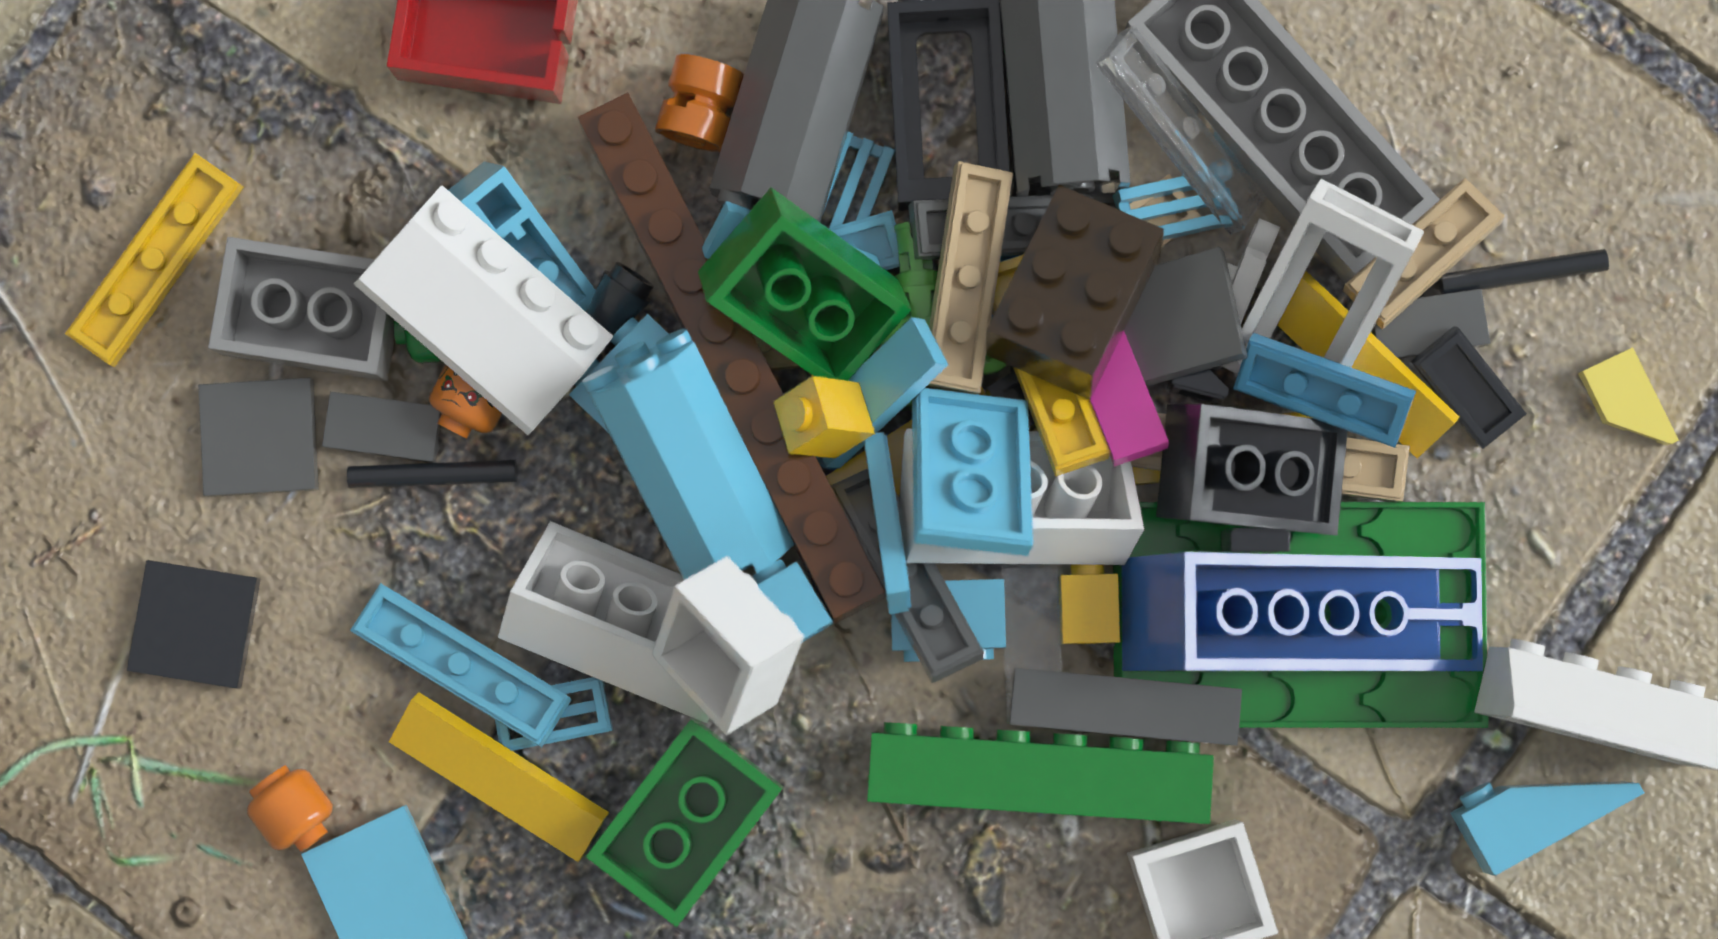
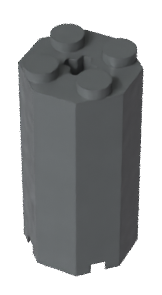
[709,0,883,222]
[999,0,1131,197]

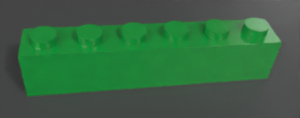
[867,722,1214,824]

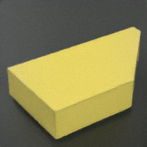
[1578,347,1679,446]

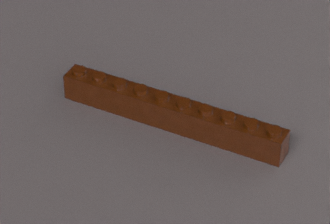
[578,92,885,624]

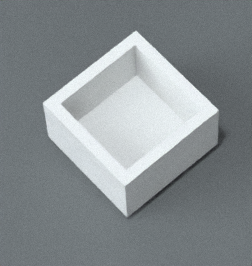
[652,556,804,735]
[1127,819,1278,939]

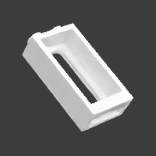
[1223,179,1424,377]

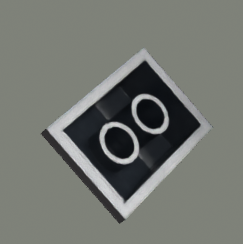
[1156,404,1348,536]

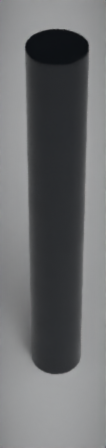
[1438,249,1609,295]
[347,460,518,488]

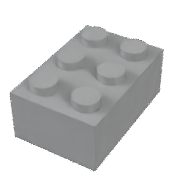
[208,237,395,381]

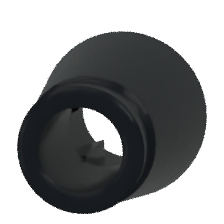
[586,262,654,348]

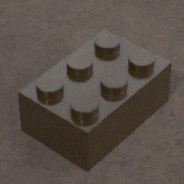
[986,185,1164,400]

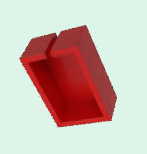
[387,0,578,104]

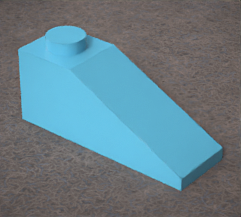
[448,161,596,311]
[1450,781,1644,876]

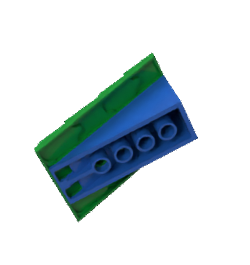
[1113,502,1489,728]

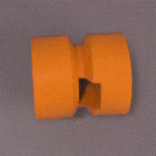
[655,54,744,152]

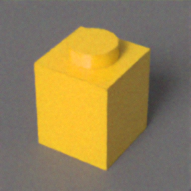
[773,376,875,458]
[1058,564,1120,644]

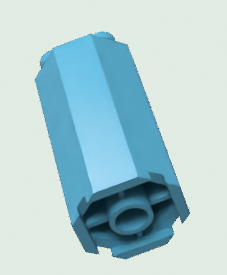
[582,328,794,580]

